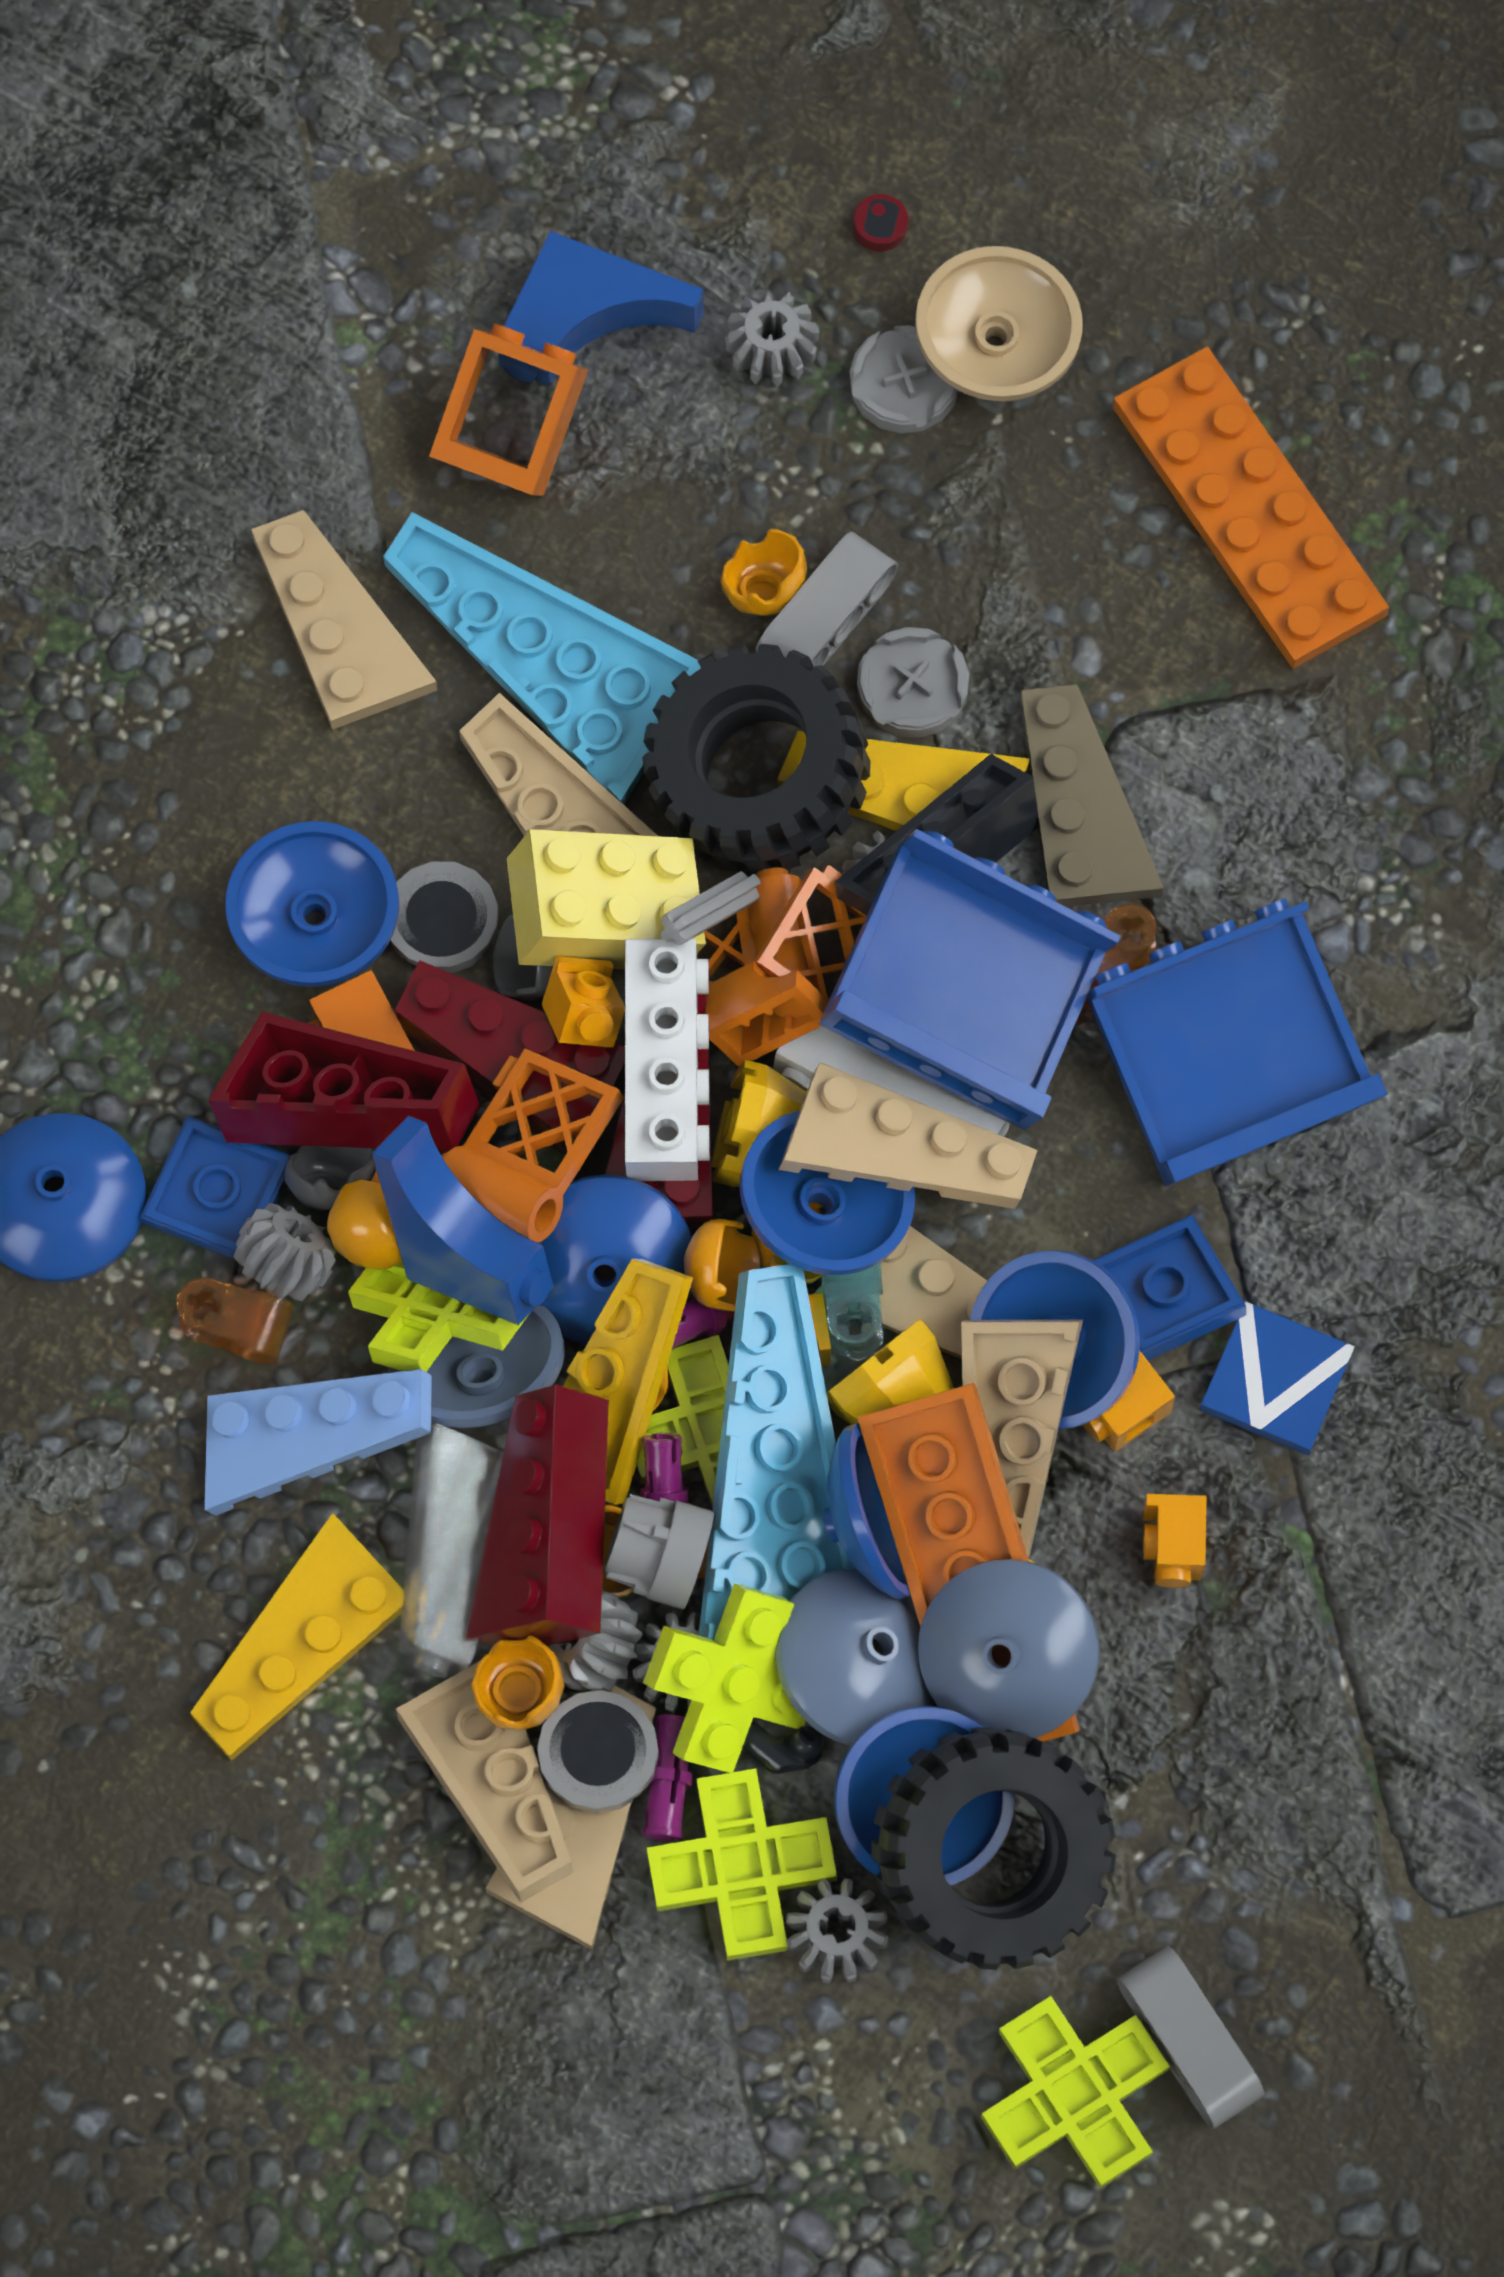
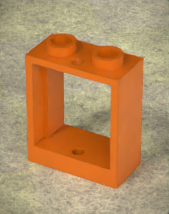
[429,323,589,496]

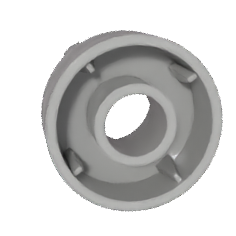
[603,1494,714,1610]

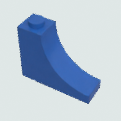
[498,231,704,386]
[372,1116,554,1325]

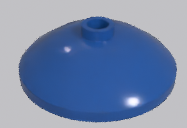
[225,821,399,987]
[740,1110,915,1275]
[0,1113,147,1282]
[538,1174,692,1345]
[970,1250,1140,1429]
[823,1423,911,1599]
[834,1706,1015,1885]

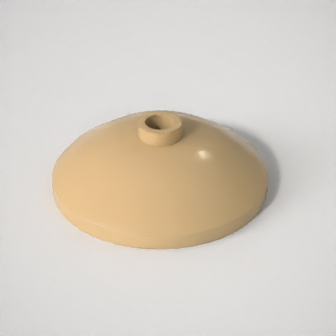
[915,246,1083,401]

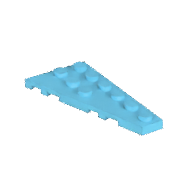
[383,512,701,805]
[699,1264,856,1639]

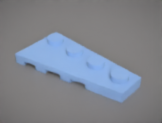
[205,1369,432,1516]

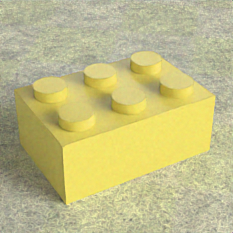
[507,829,706,969]

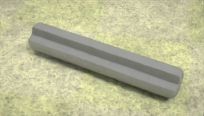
[660,871,761,945]

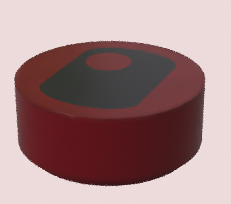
[853,194,909,252]

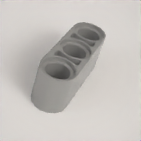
[755,532,899,667]
[1116,1946,1265,2129]

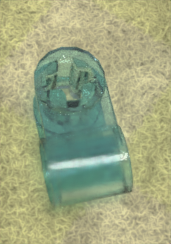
[821,1262,883,1361]

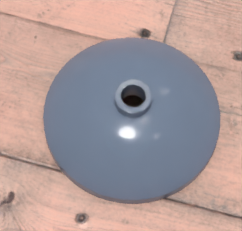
[388,1305,565,1428]
[918,1559,1100,1738]
[775,1569,935,1746]

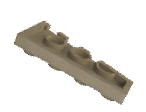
[1020,684,1164,907]

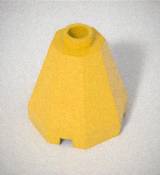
[711,1060,807,1187]
[826,1318,954,1425]

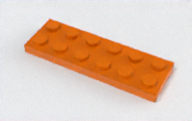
[1113,346,1390,669]
[858,1382,1080,1742]

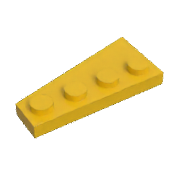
[777,731,1030,831]
[562,1259,693,1505]
[190,1513,412,1761]

